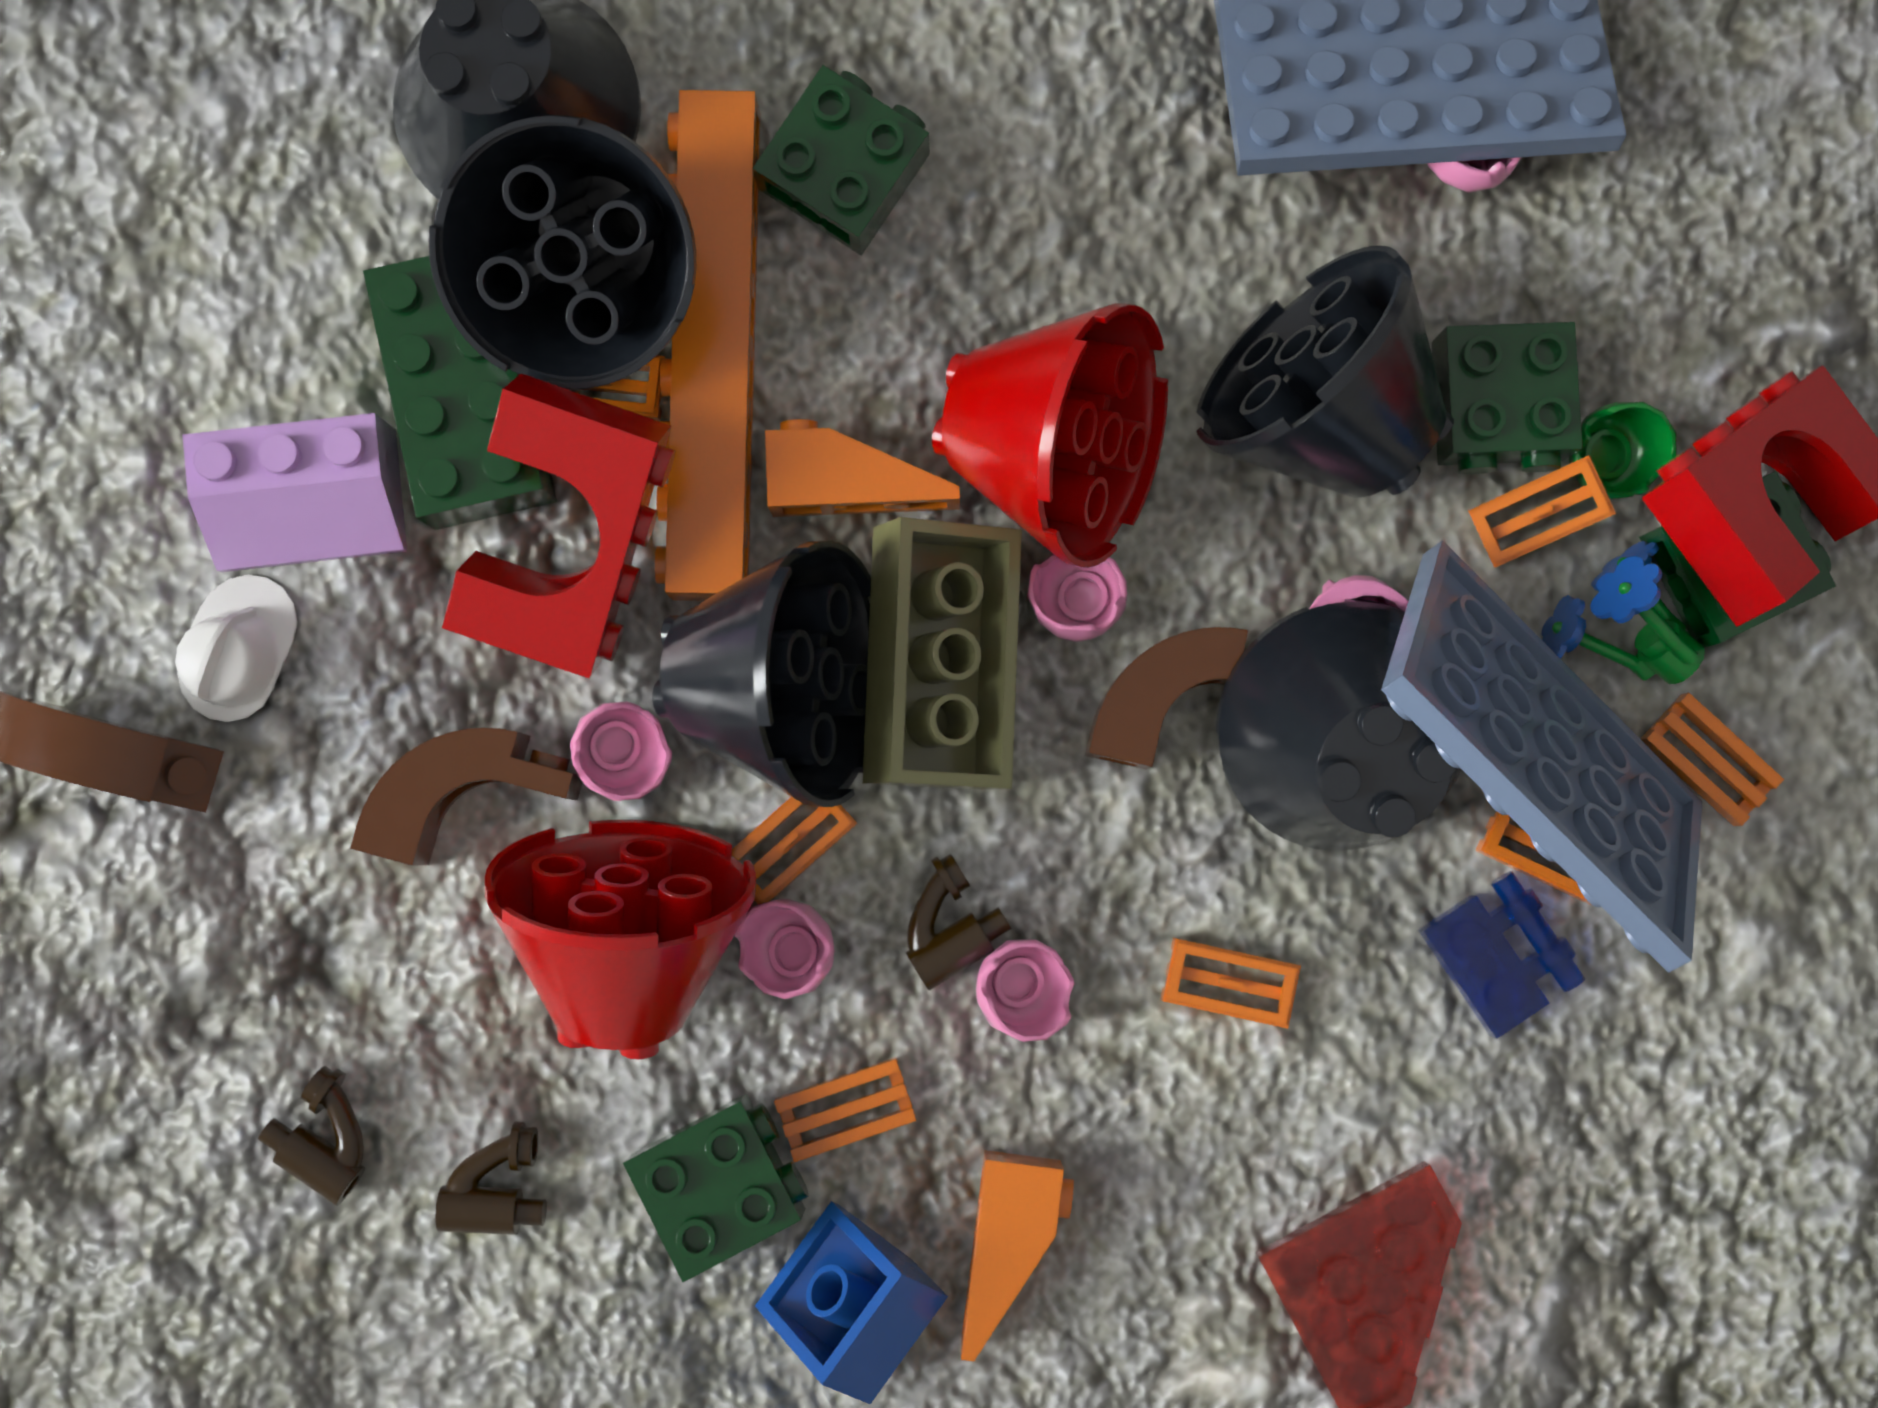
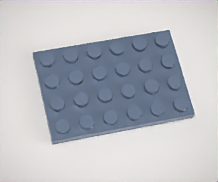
[1214,0,1626,176]
[1381,540,1702,973]

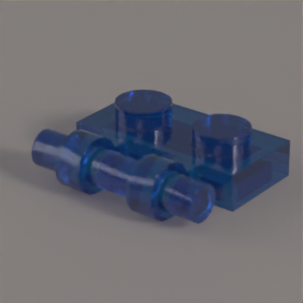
[1418,871,1586,1039]

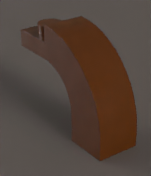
[1085,627,1248,770]
[0,691,224,813]
[350,727,583,866]

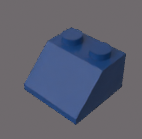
[755,1201,948,1404]

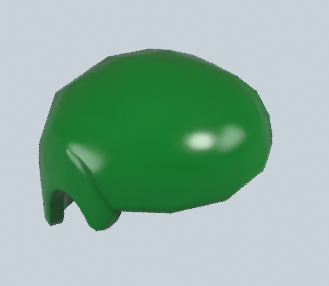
[1569,402,1677,499]

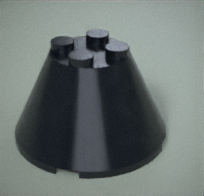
[393,0,641,201]
[428,115,697,390]
[1196,246,1454,498]
[652,540,871,807]
[1216,599,1462,851]

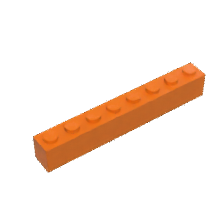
[655,90,761,601]

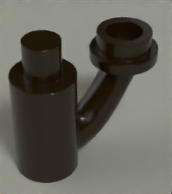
[906,854,1012,991]
[258,1066,365,1206]
[435,1121,547,1235]

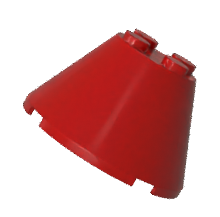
[932,303,1168,568]
[484,820,756,1060]

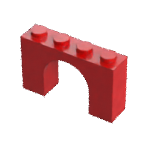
[1642,365,1878,627]
[442,373,675,679]

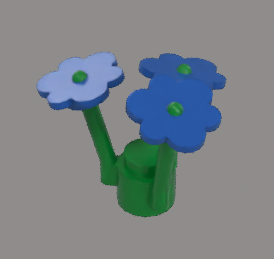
[1541,541,1705,684]

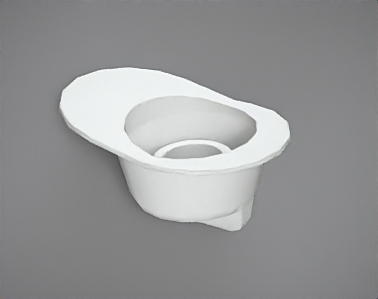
[175,574,298,722]

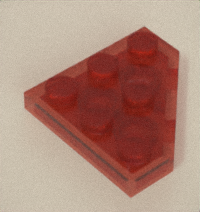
[1255,1161,1462,1408]

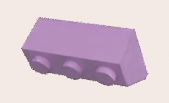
[182,413,407,572]

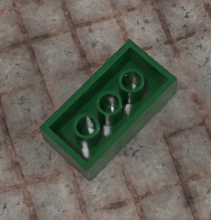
[363,256,557,530]

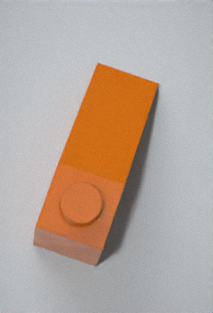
[765,419,960,517]
[960,1150,1074,1362]

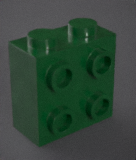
[752,65,930,256]
[1431,322,1583,475]
[1639,471,1836,647]
[623,1094,809,1282]

